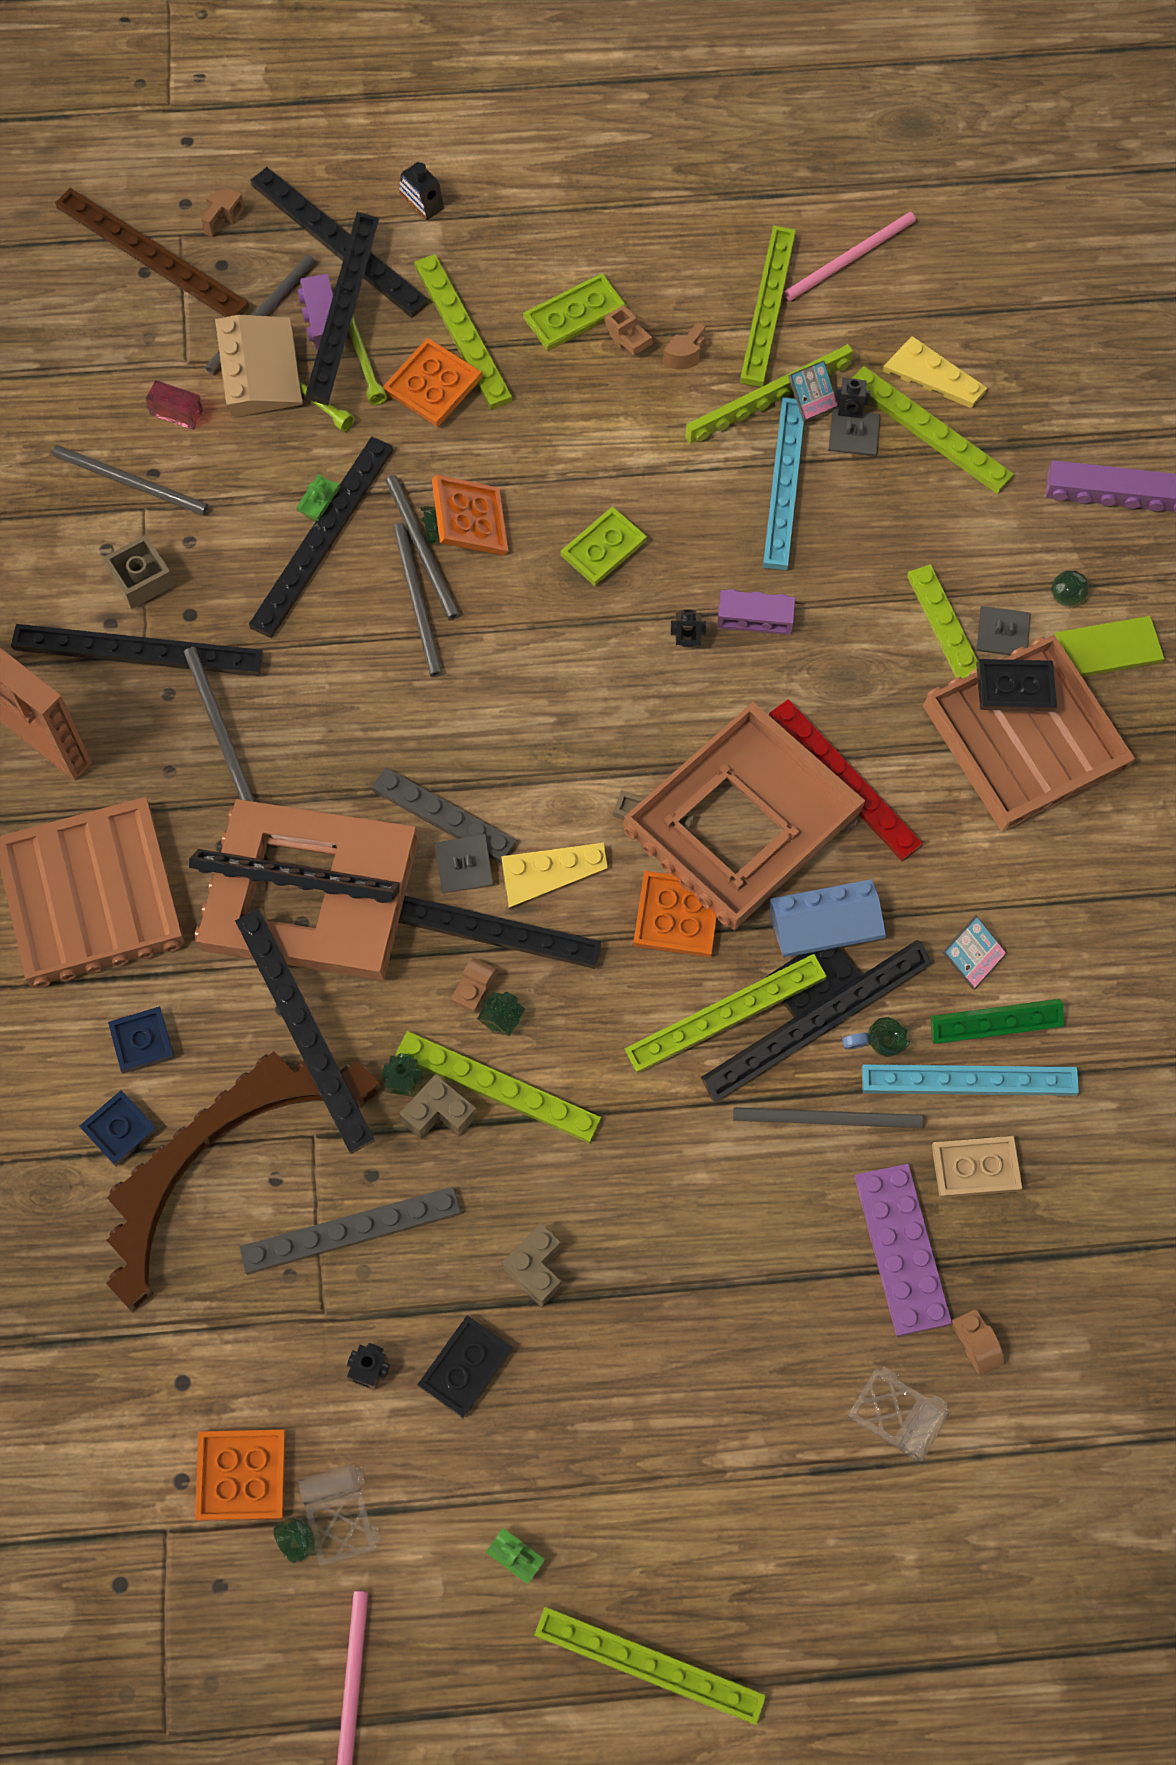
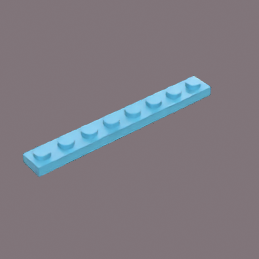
[763,397,804,570]
[862,1064,1079,1096]

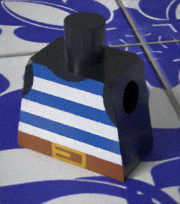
[399,162,444,221]

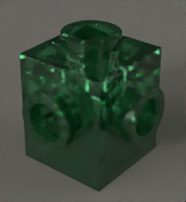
[477,992,525,1036]
[382,1053,423,1097]

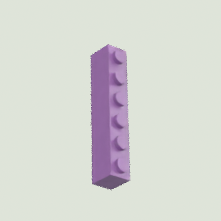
[1046,460,1176,513]

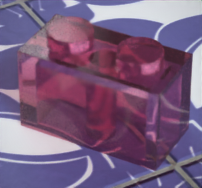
[146,380,203,430]

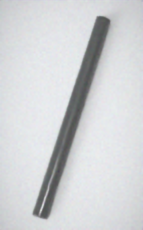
[205,255,316,375]
[52,445,208,516]
[386,475,459,620]
[393,523,442,677]
[184,647,255,802]
[733,1107,923,1129]

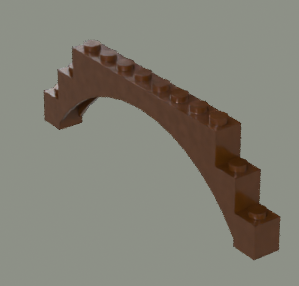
[106,1051,381,1313]

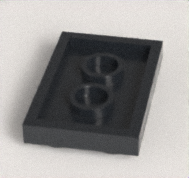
[976,659,1057,711]
[766,947,861,1017]
[417,1315,513,1419]

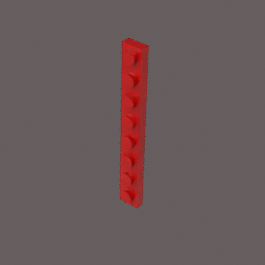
[769,699,923,862]

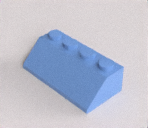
[770,879,886,958]

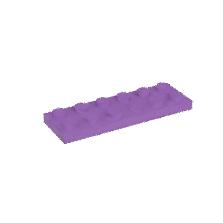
[854,1164,952,1337]

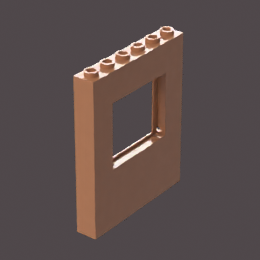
[0,648,92,781]
[623,702,865,930]
[195,799,419,981]

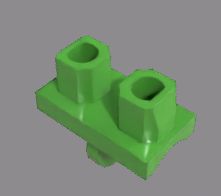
[296,474,340,522]
[486,1528,545,1585]

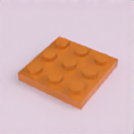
[383,337,483,427]
[432,474,508,556]
[633,871,717,958]
[195,1430,286,1521]

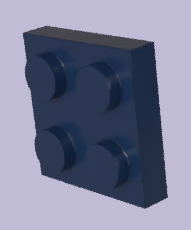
[108,1006,175,1074]
[79,1090,158,1167]

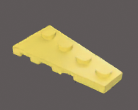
[882,336,987,408]
[501,843,607,909]

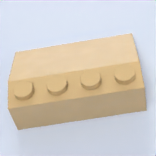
[215,315,303,418]

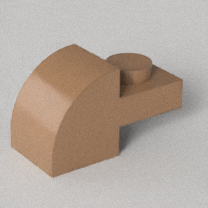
[201,189,245,237]
[604,305,653,355]
[663,322,706,370]
[450,958,499,1014]
[951,1309,1004,1376]

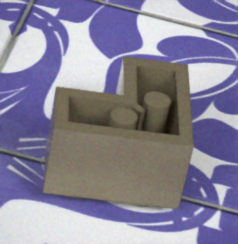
[399,1074,477,1139]
[502,1223,561,1308]

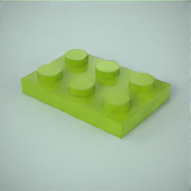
[560,506,647,586]

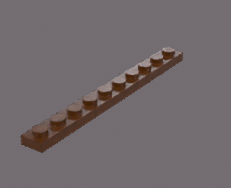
[55,188,249,317]

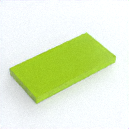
[523,273,627,351]
[1054,616,1164,677]

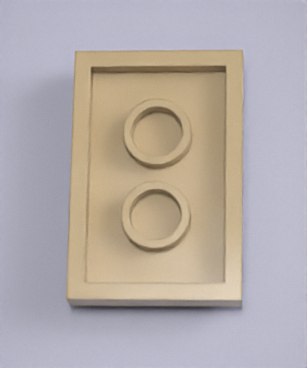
[932,1136,1022,1198]

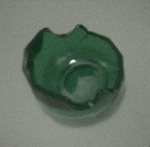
[421,506,440,544]
[1051,570,1090,607]
[868,1017,910,1057]
[273,1517,315,1563]

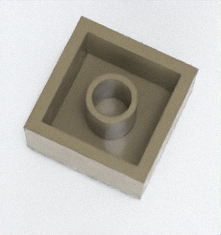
[103,535,175,609]

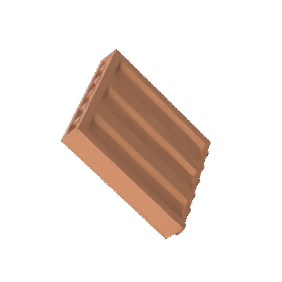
[923,635,1135,832]
[0,797,186,988]

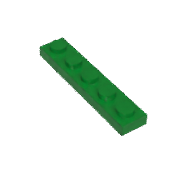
[930,999,1064,1044]

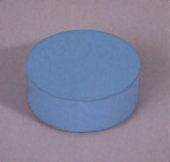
[842,1033,870,1050]

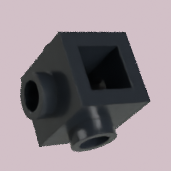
[835,378,870,418]
[670,609,706,647]
[347,1343,390,1391]

